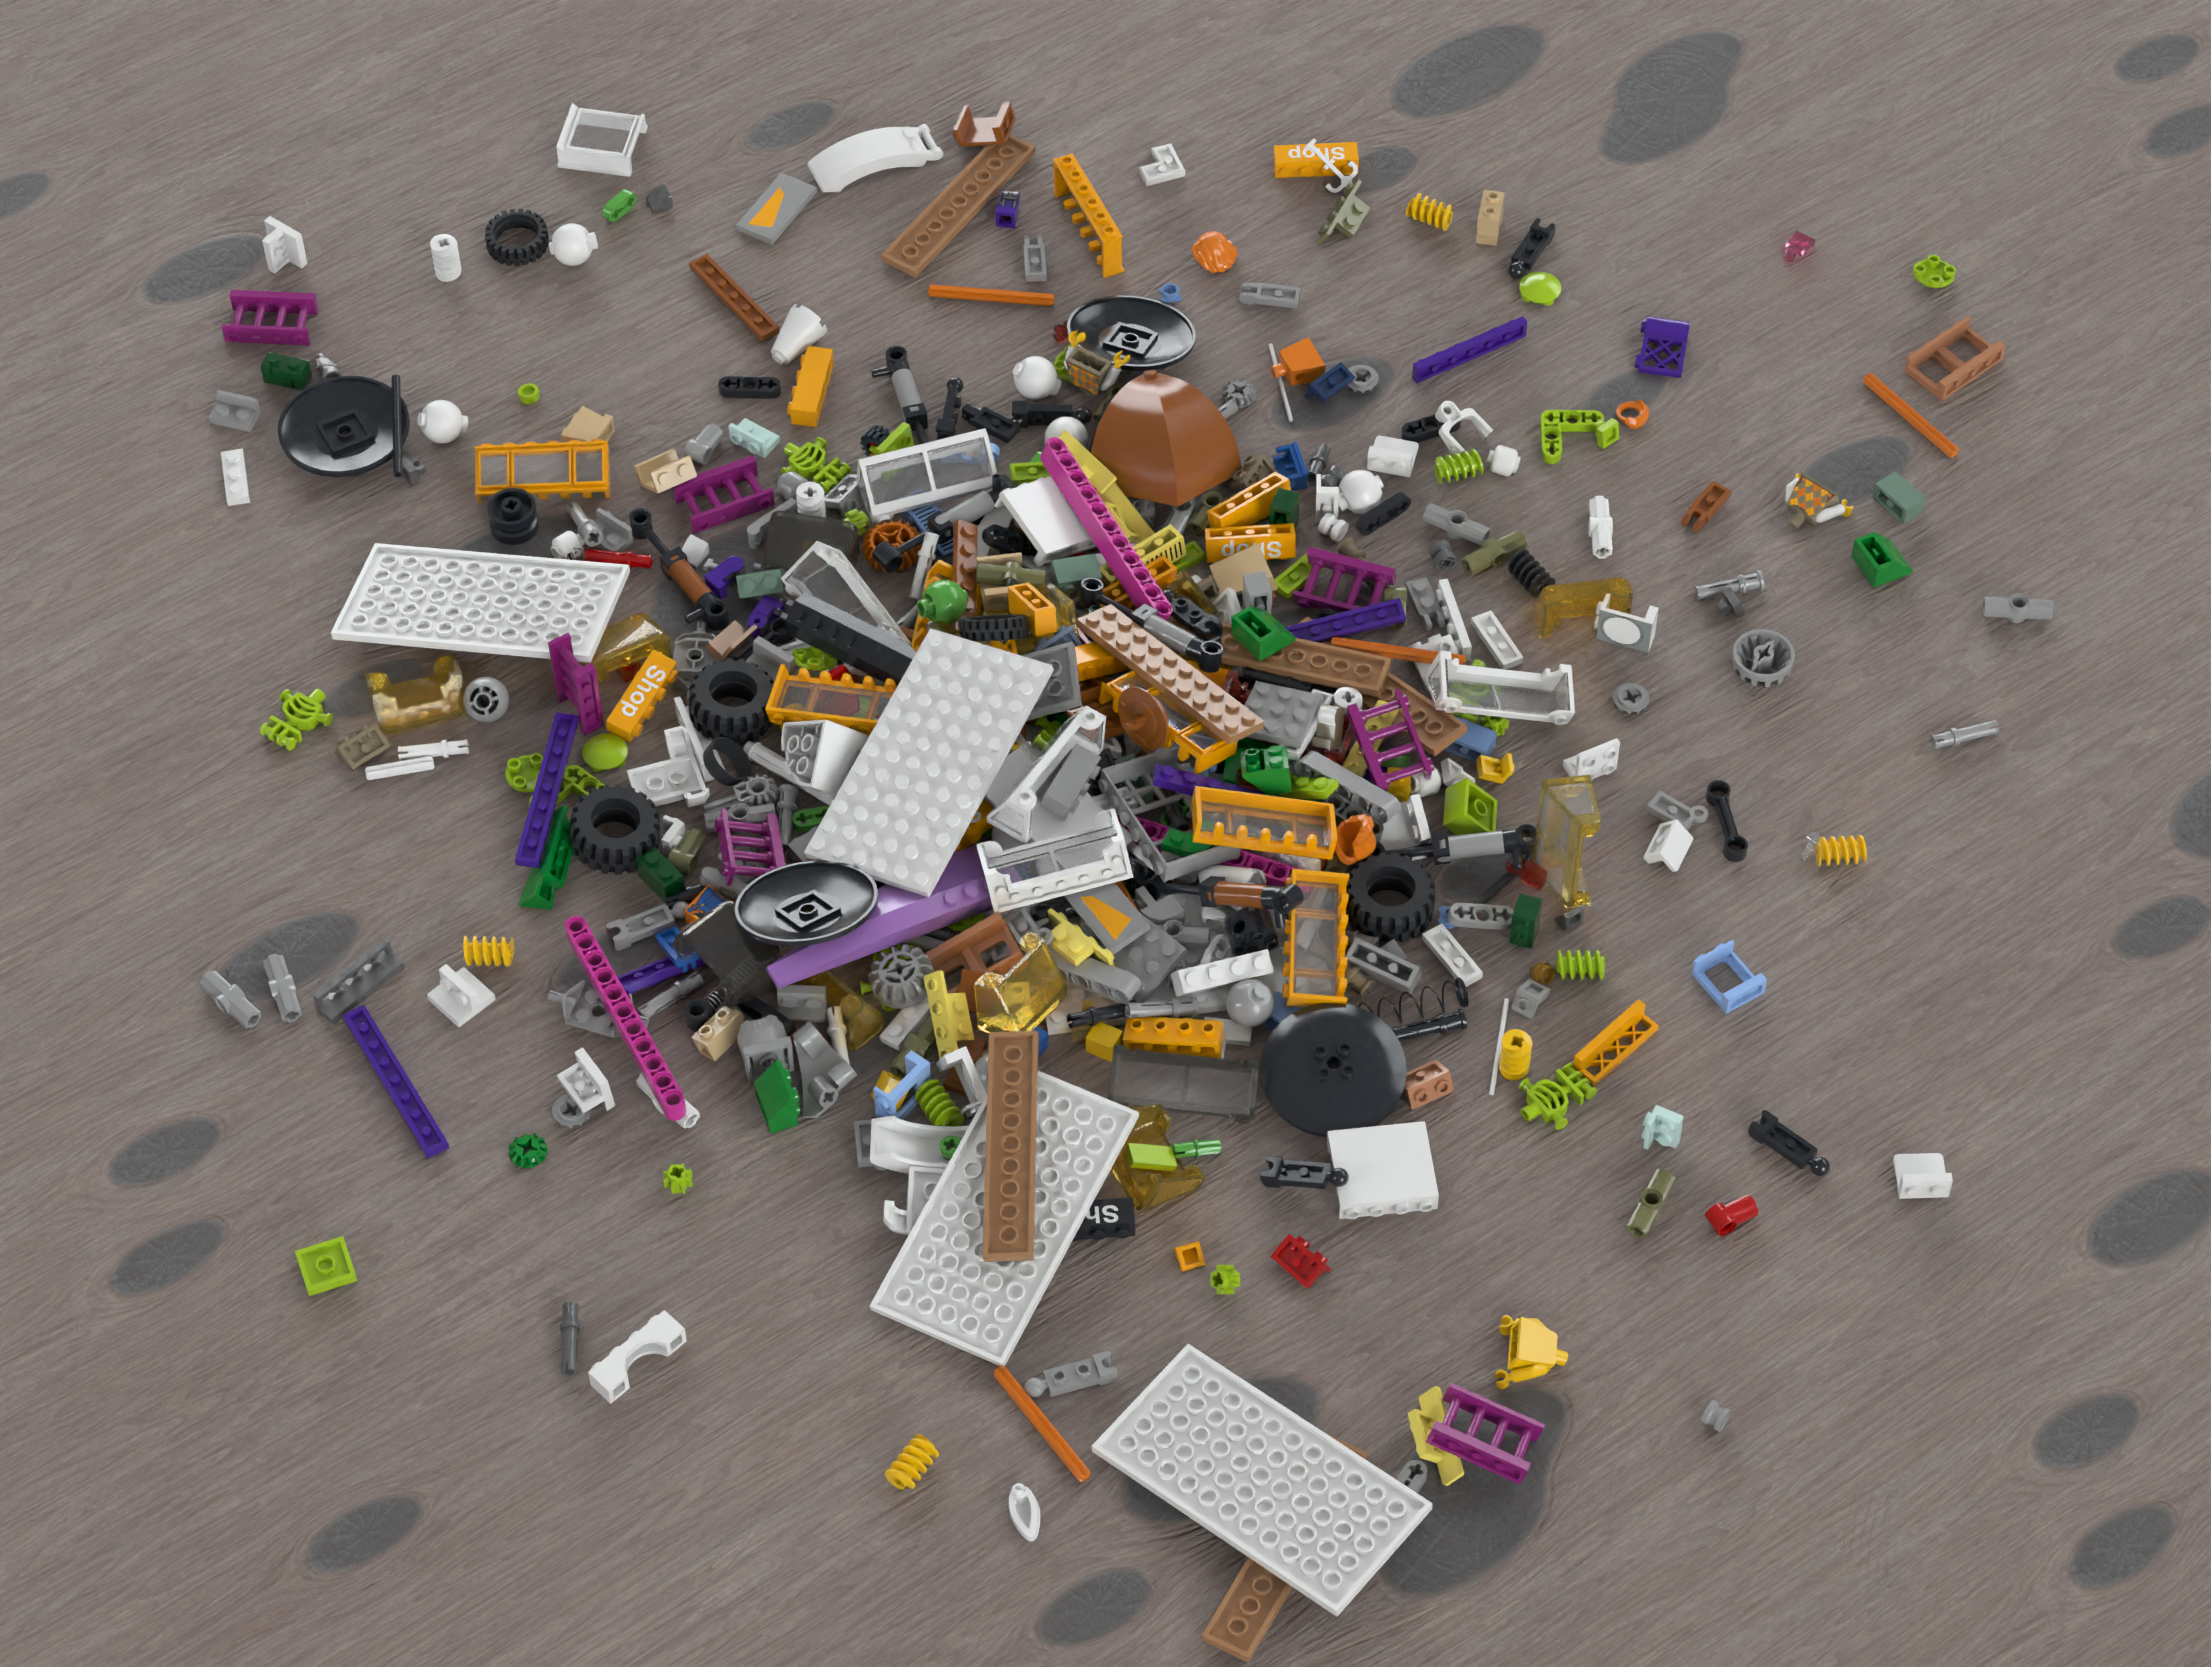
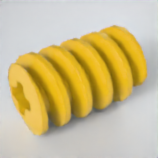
[1406,193,1453,231]
[1816,835,1867,867]
[463,936,514,967]
[1499,1029,1532,1081]
[885,1433,939,1490]

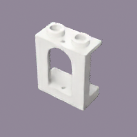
[936,1046,987,1118]

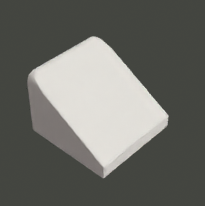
[682,535,709,568]
[1202,907,1226,931]

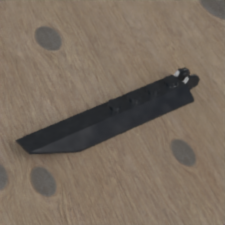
[773,592,917,686]

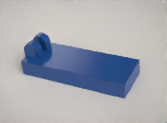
[654,926,699,973]

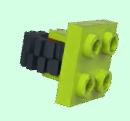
[860,422,914,483]

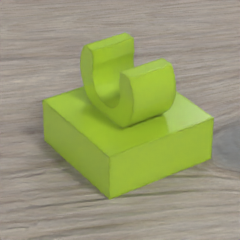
[1594,418,1620,449]

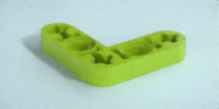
[1540,410,1604,464]
[529,765,604,806]

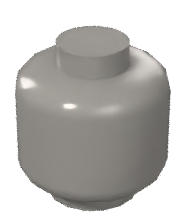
[776,471,808,501]

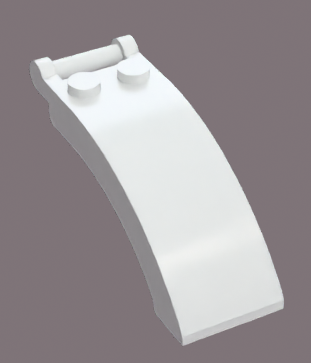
[807,124,943,192]
[870,1115,969,1174]

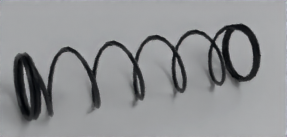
[1358,978,1469,1024]

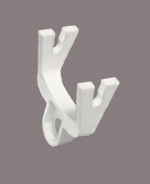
[1435,401,1493,455]

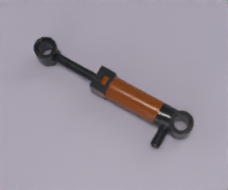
[629,508,729,630]
[1140,873,1304,928]

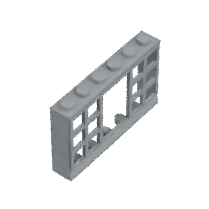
[1098,746,1241,883]

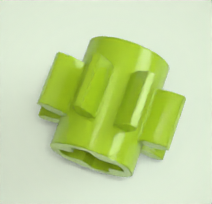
[842,509,869,537]
[1480,709,1509,737]
[663,1163,693,1194]
[1210,1264,1240,1295]

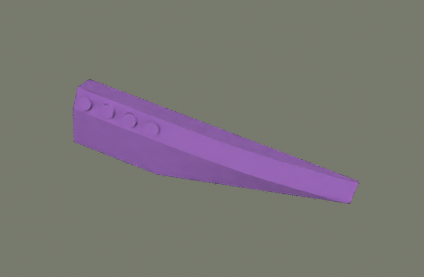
[766,842,1022,988]

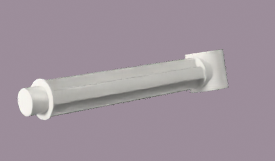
[743,741,839,806]

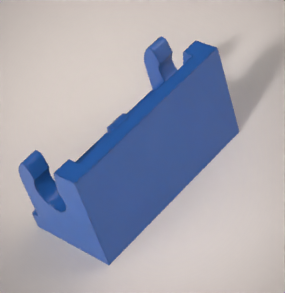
[1273,442,1308,491]

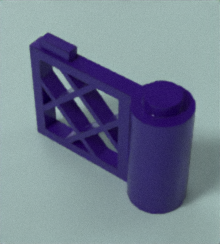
[1635,316,1690,378]

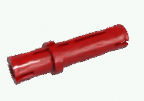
[584,548,653,569]

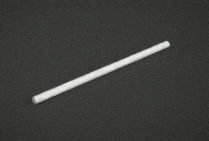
[1268,343,1293,422]
[1489,998,1509,1095]

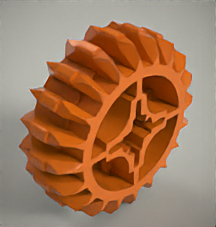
[862,519,923,574]

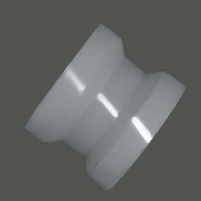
[1701,1400,1732,1432]

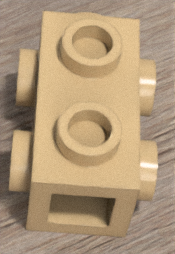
[691,1005,745,1061]

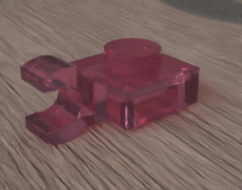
[1784,231,1815,263]

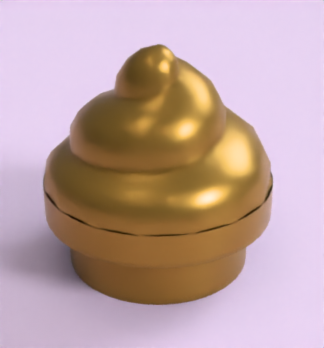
[1530,961,1555,985]

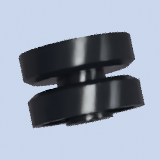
[487,488,539,545]

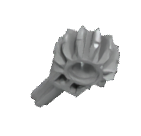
[703,773,778,813]

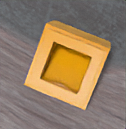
[1173,1241,1206,1272]

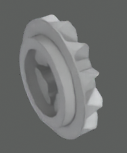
[1347,365,1379,393]
[1221,379,1256,408]
[1612,683,1650,714]
[552,1094,592,1129]

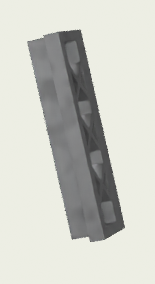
[313,938,405,1025]

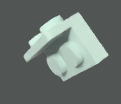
[728,418,780,458]
[1641,1105,1684,1150]

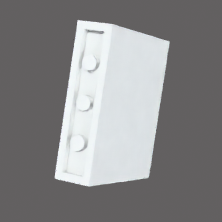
[994,476,1097,567]
[1327,1121,1439,1219]

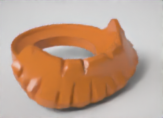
[1616,399,1649,429]

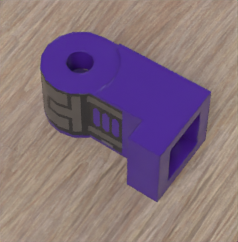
[996,190,1020,228]
[704,556,745,600]
[747,595,785,639]

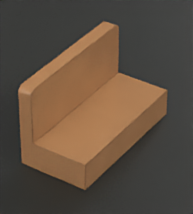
[705,620,758,662]

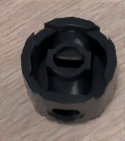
[1225,907,1279,956]

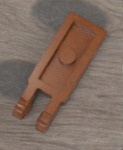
[1681,481,1732,533]

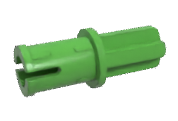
[1171,1139,1221,1159]

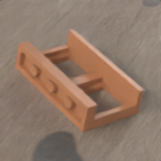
[1905,316,2006,401]
[924,911,1029,993]

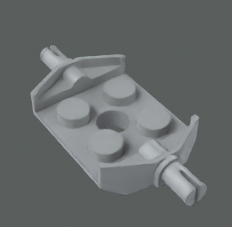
[671,621,718,704]
[548,980,649,1038]

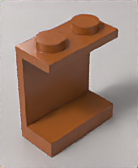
[953,102,1016,147]

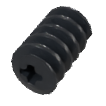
[1508,549,1555,598]

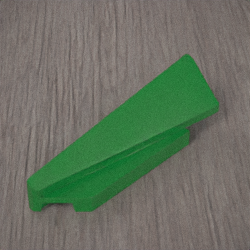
[518,805,573,910]

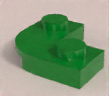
[1161,819,1216,857]

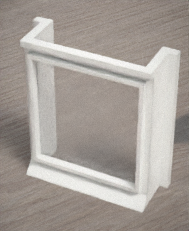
[556,103,648,177]

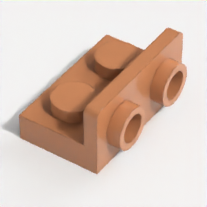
[1403,1059,1454,1110]

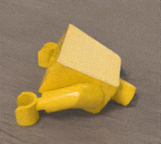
[1495,1315,1568,1389]

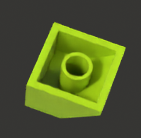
[1443,778,1498,835]

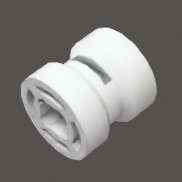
[1318,512,1349,542]

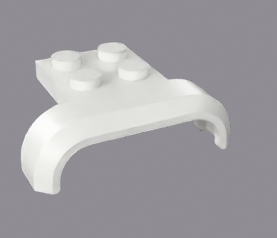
[627,726,710,808]
[883,1166,945,1235]

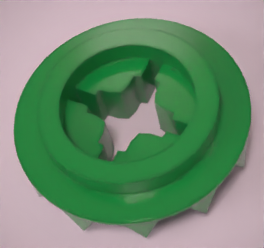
[508,1132,548,1168]

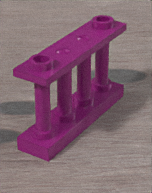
[222,290,318,346]
[672,455,775,534]
[1293,546,1396,612]
[548,633,604,736]
[1347,689,1434,792]
[714,808,786,886]
[1426,1383,1545,1485]

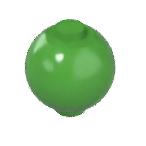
[917,580,969,625]

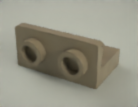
[1229,453,1278,490]
[335,724,391,772]

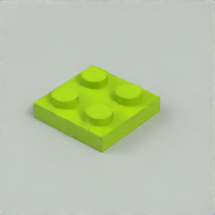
[295,1236,357,1296]

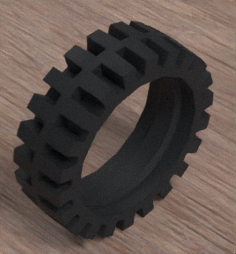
[485,209,549,266]
[959,614,1028,642]

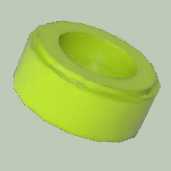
[517,383,540,404]

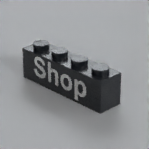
[1072,1197,1135,1242]

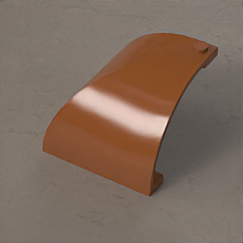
[1091,370,1241,506]

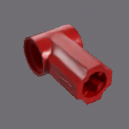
[1705,1195,1759,1236]

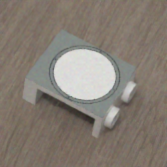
[1594,593,1659,653]

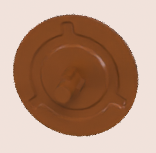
[1118,687,1168,751]

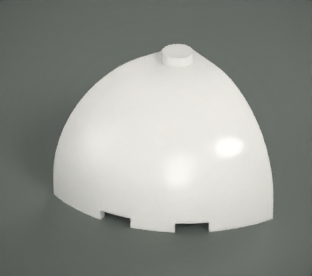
[781,720,869,791]

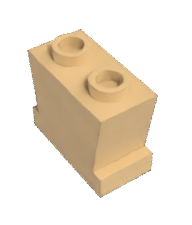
[1476,190,1505,246]
[561,406,615,461]

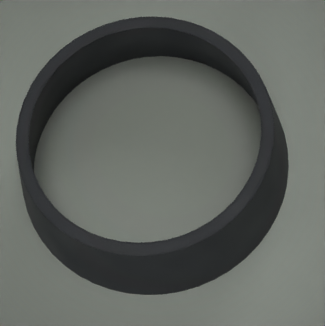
[703,737,751,786]

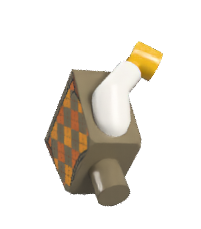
[1064,330,1130,397]
[1785,473,1854,530]

